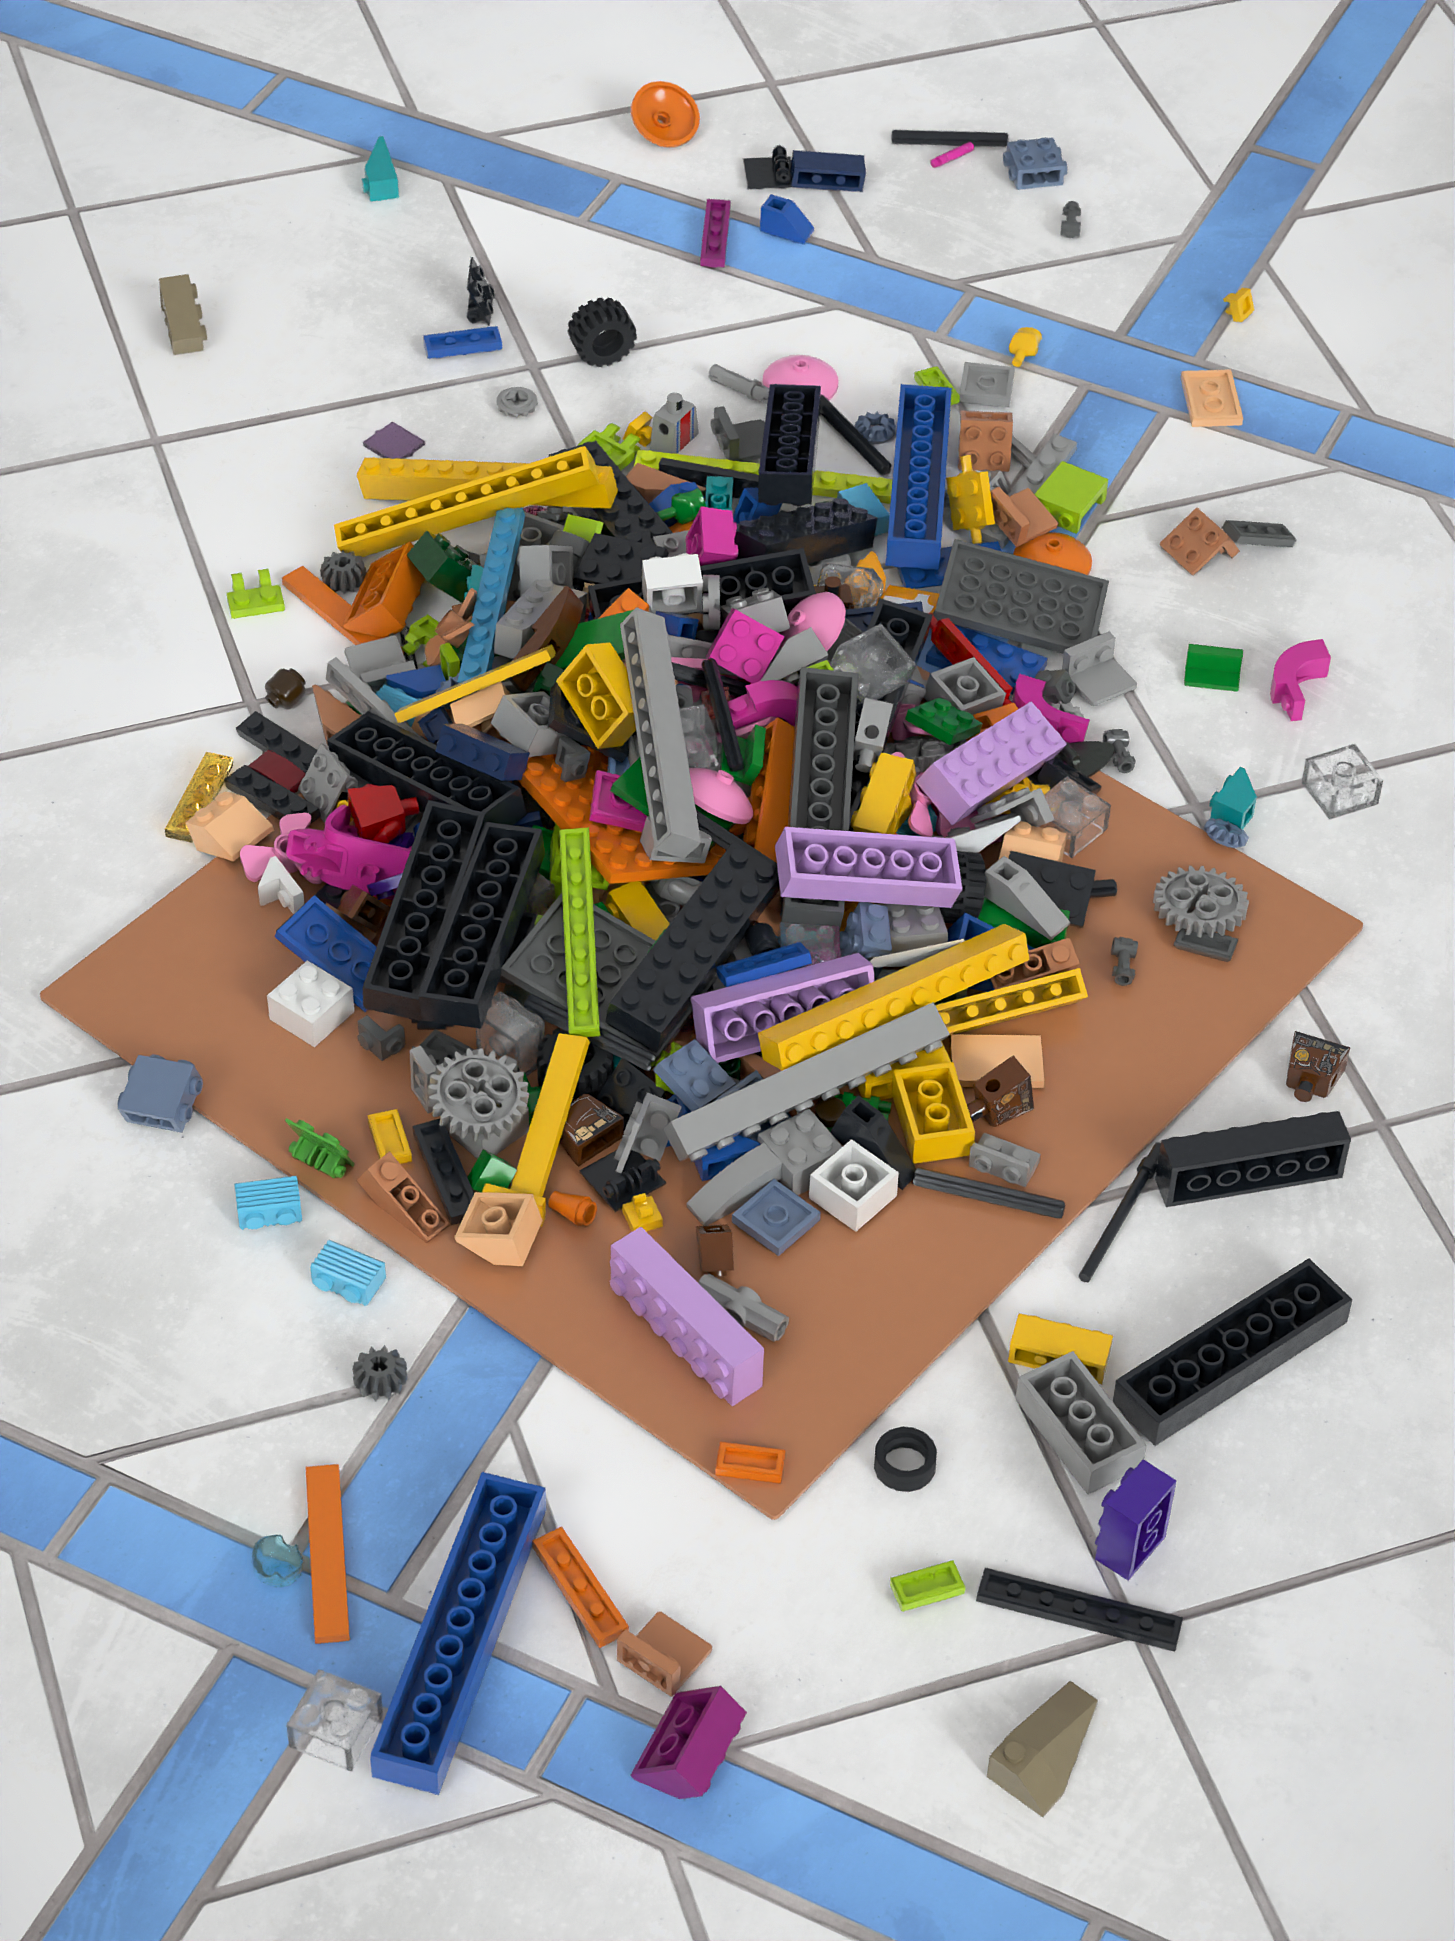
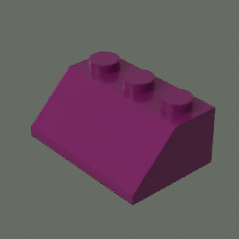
[630,1686,747,1799]

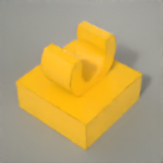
[1223,288,1254,322]
[622,411,653,447]
[622,1193,663,1232]

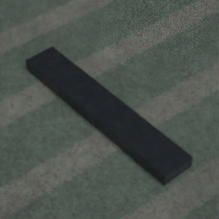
[976,1568,1183,1652]

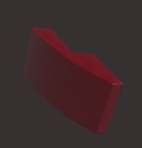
[248,750,306,793]

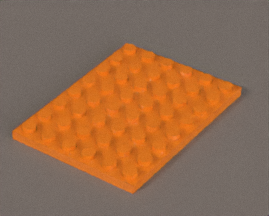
[518,745,739,884]

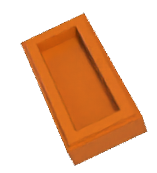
[715,1441,786,1484]

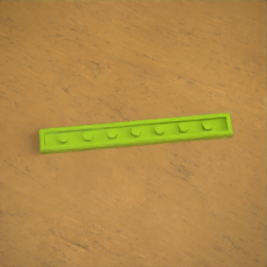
[559,827,600,1037]

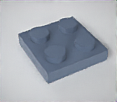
[653,1039,736,1112]
[732,1179,821,1256]

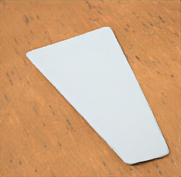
[869,939,964,967]

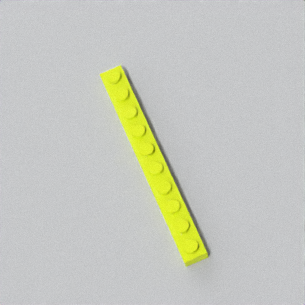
[633,450,892,504]

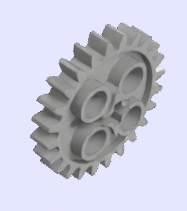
[883,735,966,772]
[1153,866,1249,938]
[427,1048,529,1141]

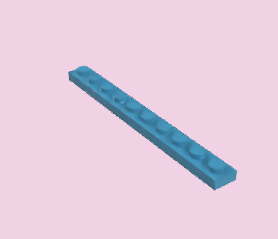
[457,507,525,684]

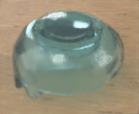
[252,1534,304,1588]

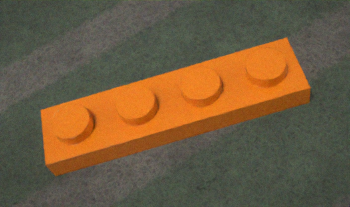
[532,1526,629,1648]

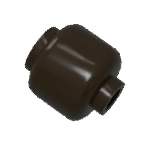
[265,668,306,709]

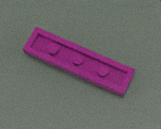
[700,199,731,268]

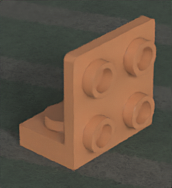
[958,411,1013,472]
[991,487,1058,547]
[1160,507,1239,575]
[617,1611,712,1697]

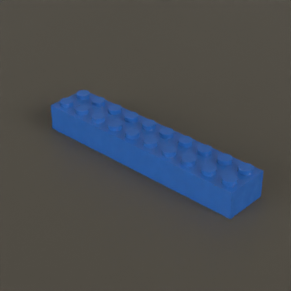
[885,384,952,570]
[370,1472,546,1795]

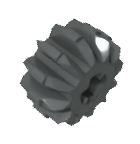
[320,550,366,594]
[352,1345,408,1402]

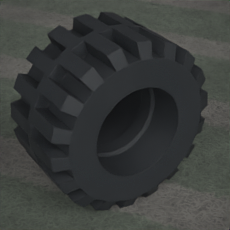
[568,297,637,367]
[939,851,986,924]
[537,1028,613,1101]

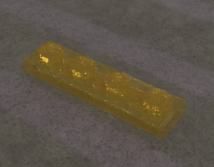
[165,752,233,843]

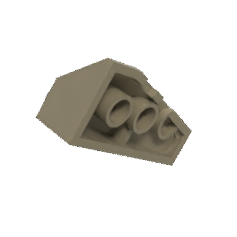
[987,1681,1098,1817]

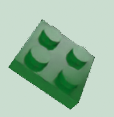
[905,698,983,745]

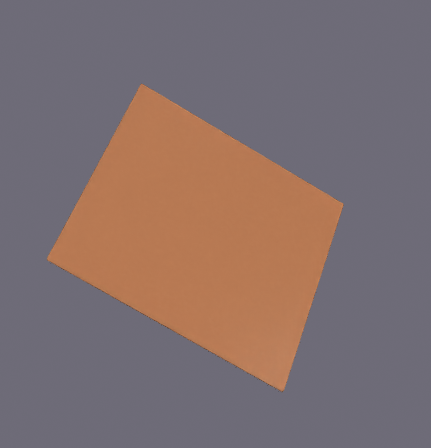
[40,526,1363,1520]

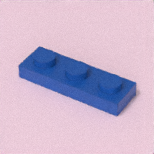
[423,326,502,359]
[716,942,812,987]

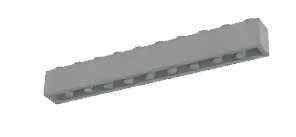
[620,607,701,859]
[663,1002,950,1162]

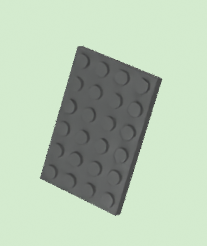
[934,539,1109,654]
[501,893,717,1062]

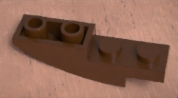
[508,586,584,692]

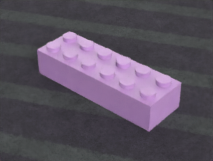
[916,701,1067,826]
[775,827,962,908]
[691,953,875,1063]
[610,1226,764,1407]

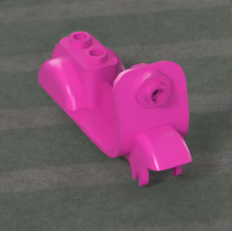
[286,805,412,900]

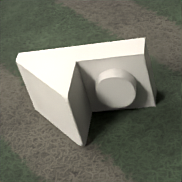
[258,856,304,914]

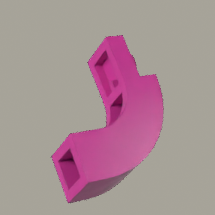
[1270,639,1331,721]
[1011,674,1090,743]
[728,680,797,730]

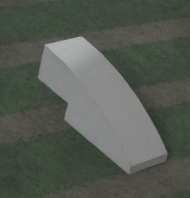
[687,1143,782,1226]

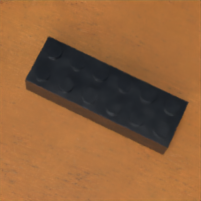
[734,498,878,564]
[1155,1111,1351,1207]

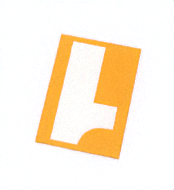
[875,585,939,614]

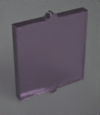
[363,422,425,459]

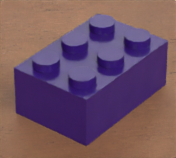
[1095,1459,1177,1581]

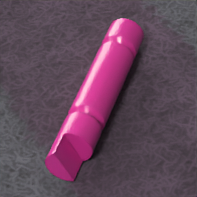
[930,142,974,168]

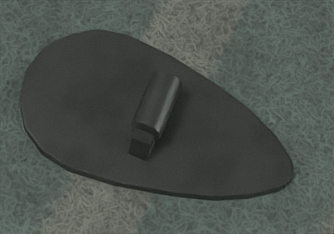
[1028,741,1115,792]

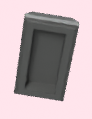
[1174,928,1238,962]

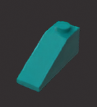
[361,136,399,202]

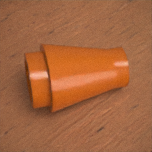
[548,1191,597,1226]

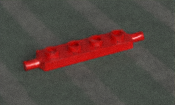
[928,613,1013,706]

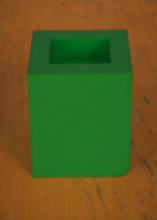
[467,1149,518,1192]

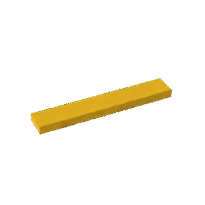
[394,645,556,723]
[510,1033,590,1197]

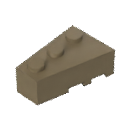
[159,274,207,355]

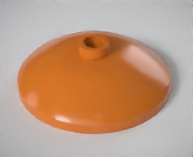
[631,81,700,147]
[1013,532,1092,575]

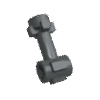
[1060,201,1081,238]
[1103,729,1136,773]
[1111,937,1138,986]

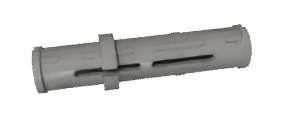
[708,364,769,404]

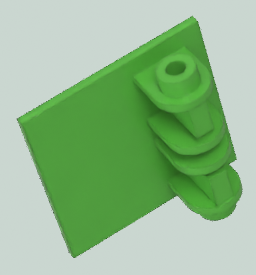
[285,1118,355,1178]

